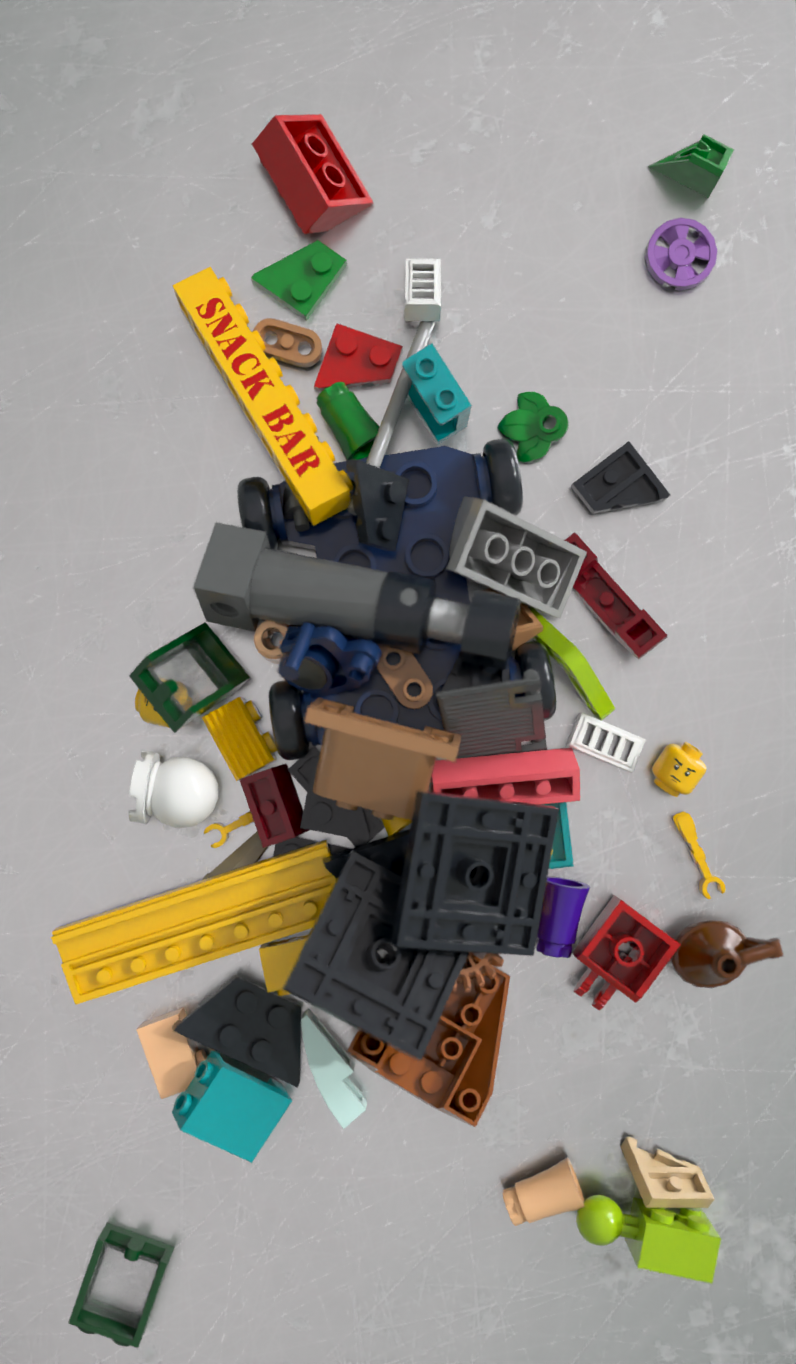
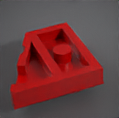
[314,323,403,392]

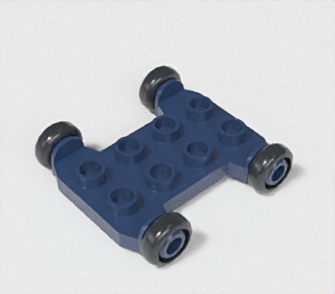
[237,438,556,760]

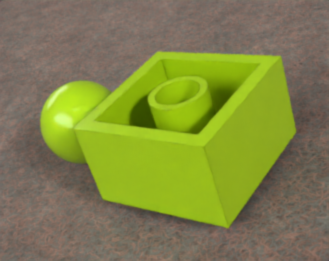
[576,1195,721,1284]

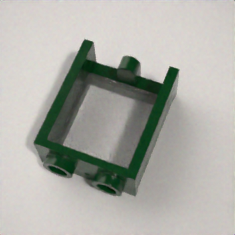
[129,622,250,733]
[68,1223,174,1348]

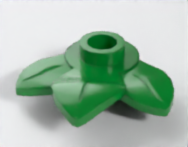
[498,392,569,463]

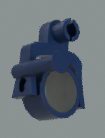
[277,622,382,699]

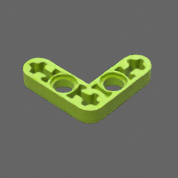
[529,607,615,721]

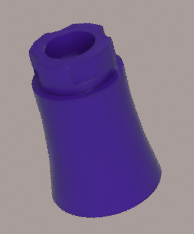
[536,876,590,958]

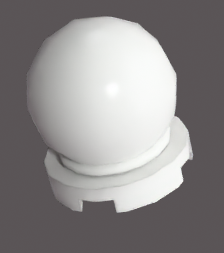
[128,750,218,828]

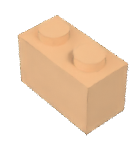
[136,1007,207,1099]

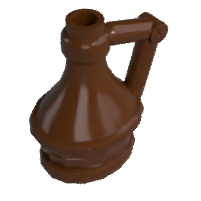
[671,920,784,988]

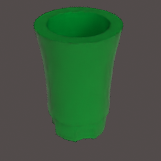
[316,381,380,461]

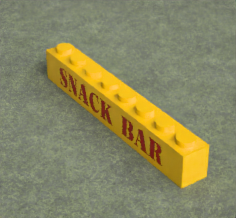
[172,267,353,526]

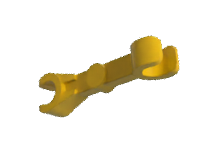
[673,811,726,899]
[204,812,254,848]

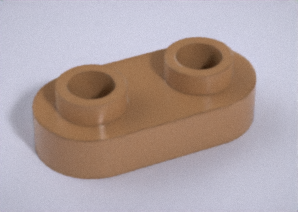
[253,318,322,367]
[377,646,433,709]

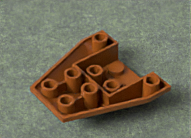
[346,955,510,1127]

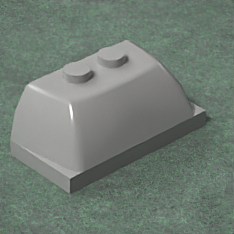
[447,497,587,619]

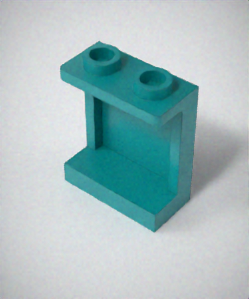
[402,343,472,445]
[172,1051,293,1163]

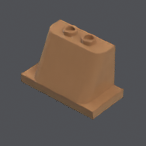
[304,697,461,820]

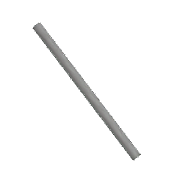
[348,321,436,516]

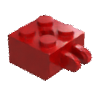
[572,895,681,1011]

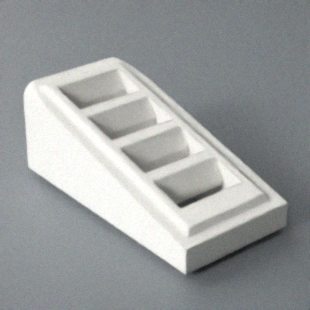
[405,258,441,321]
[566,713,646,773]

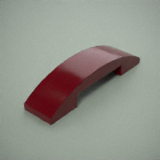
[565,532,668,659]

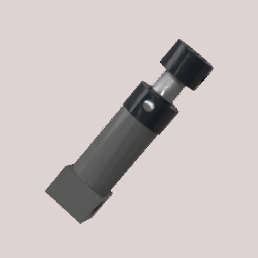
[193,522,521,670]

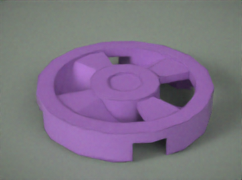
[645,218,717,291]

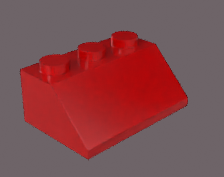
[252,114,374,234]

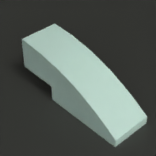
[301,1008,367,1129]

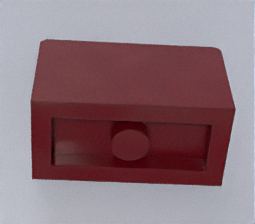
[239,763,309,848]

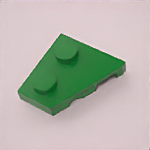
[251,240,347,321]

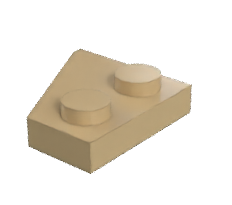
[620,1137,714,1208]

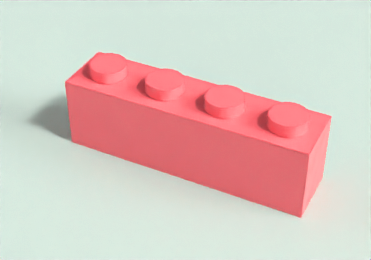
[431,748,580,805]

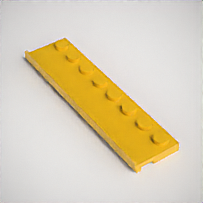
[51,840,336,1005]

